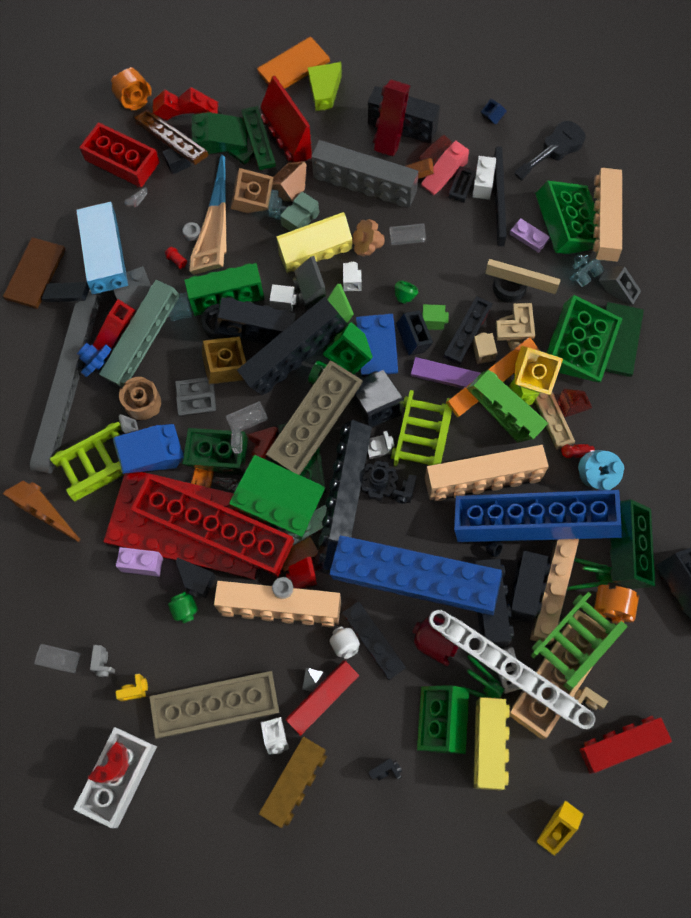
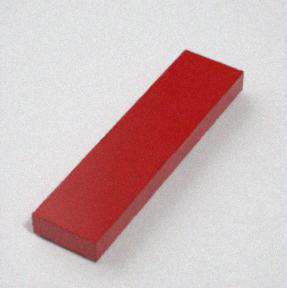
[285,660,359,736]

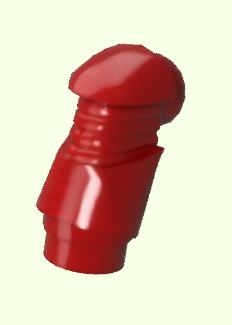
[561,444,595,458]

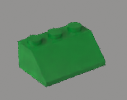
[417,686,469,754]

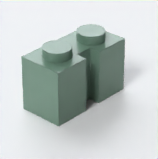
[280,191,319,231]

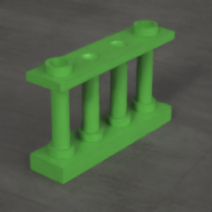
[531,592,628,691]

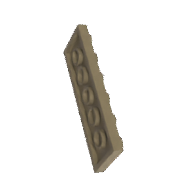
[266,360,363,475]
[150,671,280,739]

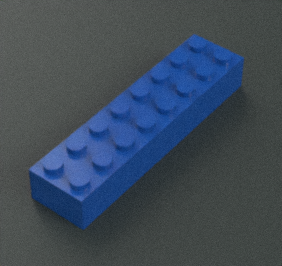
[454,490,621,542]
[330,535,502,615]

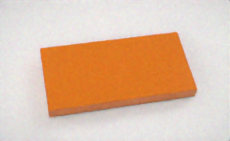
[257,37,330,89]

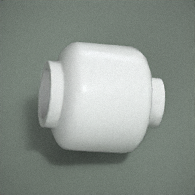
[330,627,360,659]

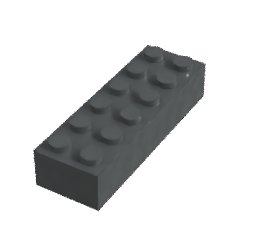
[311,140,418,208]

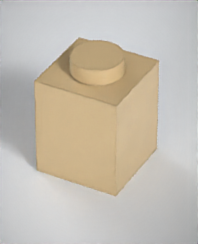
[473,333,497,364]

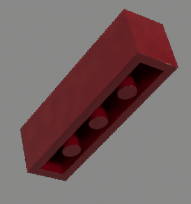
[373,79,411,156]

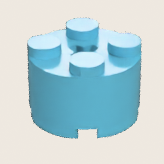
[578,450,624,490]

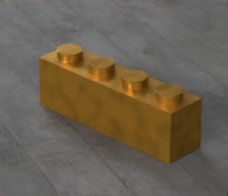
[259,737,327,828]

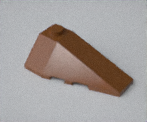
[3,481,80,542]

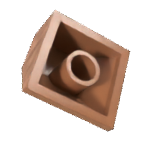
[271,161,306,201]

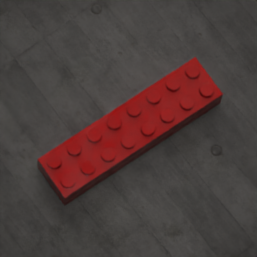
[130,474,295,577]

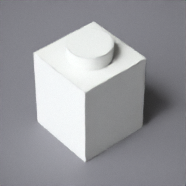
[270,285,298,312]

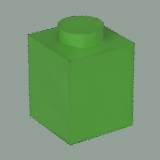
[422,304,449,330]

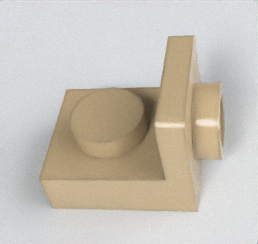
[573,687,608,710]

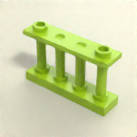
[391,390,452,467]
[50,422,125,502]

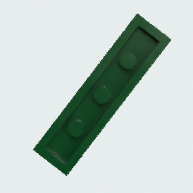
[241,106,276,171]

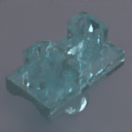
[569,254,604,287]

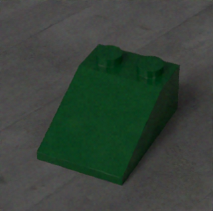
[192,112,247,154]
[183,428,248,475]

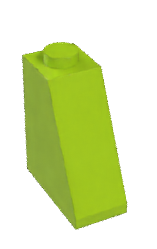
[308,62,342,111]

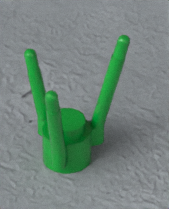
[567,558,614,591]
[461,655,505,699]

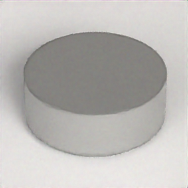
[183,222,201,241]
[272,577,293,599]

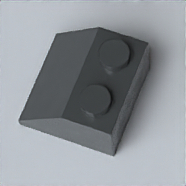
[293,256,326,310]

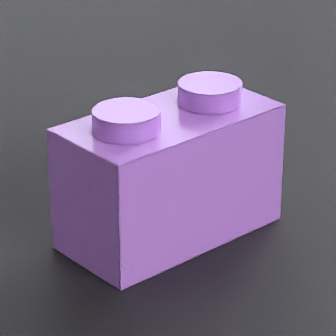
[116,547,163,577]

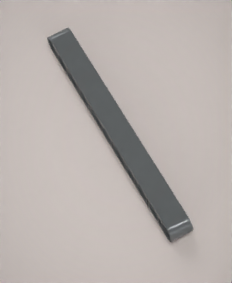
[30,290,101,473]

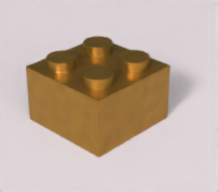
[202,337,246,384]

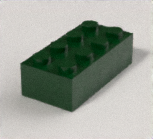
[610,499,655,589]

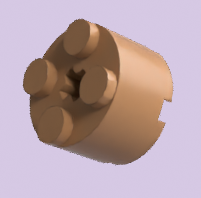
[119,377,161,420]

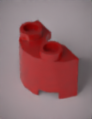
[88,741,129,783]

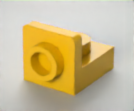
[116,674,148,702]

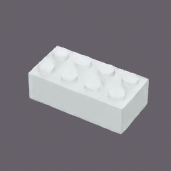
[74,727,157,828]

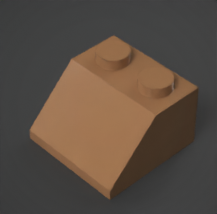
[231,168,273,213]

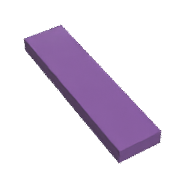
[411,357,481,389]

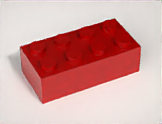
[79,122,160,188]

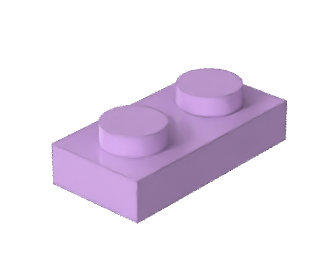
[510,219,550,253]

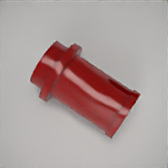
[165,247,188,269]

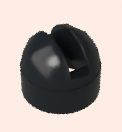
[486,541,503,557]

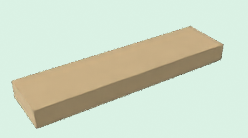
[485,259,560,294]

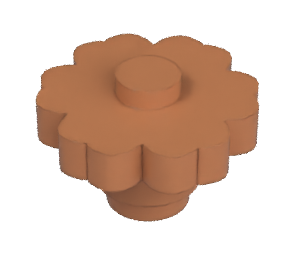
[352,219,384,256]

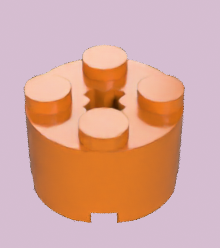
[111,67,152,110]
[594,585,639,624]

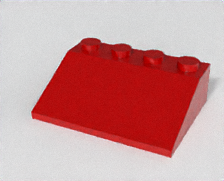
[260,75,312,162]

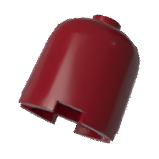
[413,616,459,667]

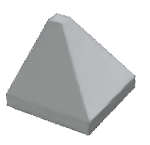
[119,414,138,434]

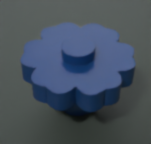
[77,343,112,377]

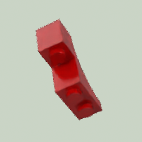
[153,87,218,121]

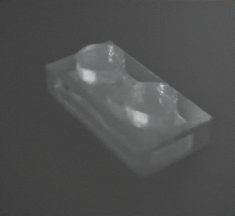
[225,401,268,431]

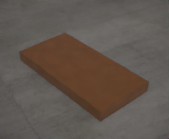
[3,237,66,309]

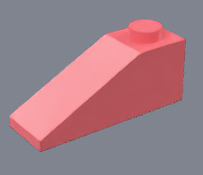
[421,141,469,195]

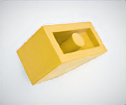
[537,801,584,856]

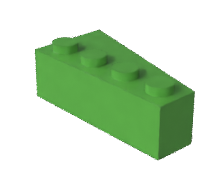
[467,370,548,443]

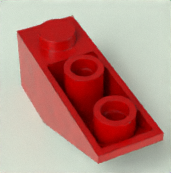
[93,299,137,357]

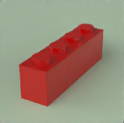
[579,716,672,774]

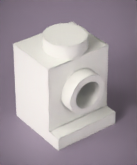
[343,262,362,291]

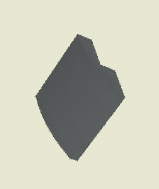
[176,377,216,416]

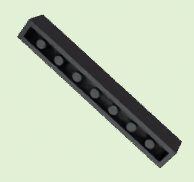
[314,420,372,575]

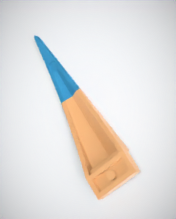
[190,155,226,274]

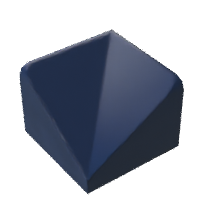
[481,98,507,124]

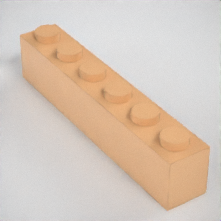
[593,168,622,262]
[530,539,579,645]

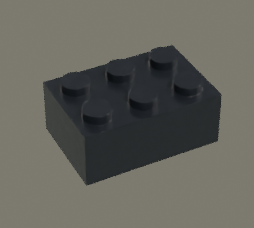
[508,551,550,623]

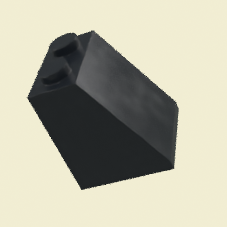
[352,370,404,428]

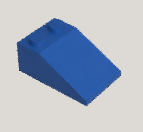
[356,314,398,377]
[113,424,184,474]

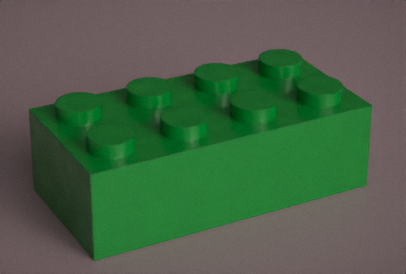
[185,263,265,316]

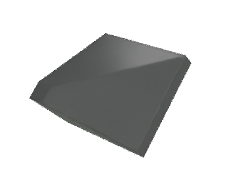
[302,668,327,692]

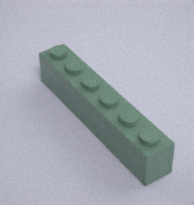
[99,280,180,388]

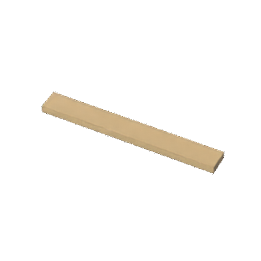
[499,314,575,450]

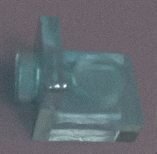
[268,189,286,219]

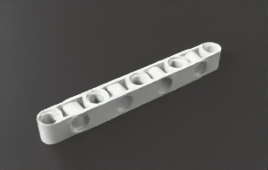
[429,610,595,729]

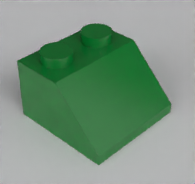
[323,322,373,375]

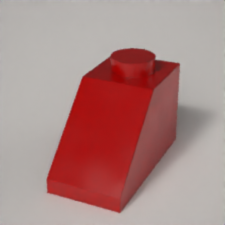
[286,556,317,589]

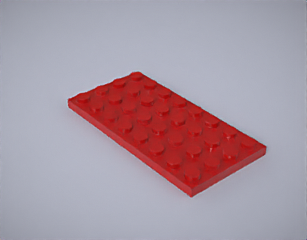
[104,472,269,580]

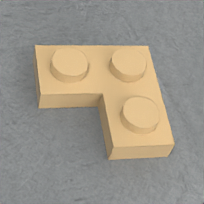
[496,303,535,341]

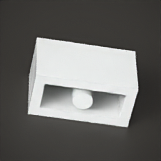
[472,156,496,200]

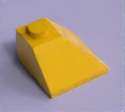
[514,346,563,395]

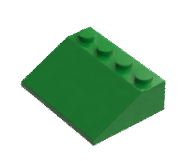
[535,181,597,254]
[547,295,622,383]
[229,455,325,540]

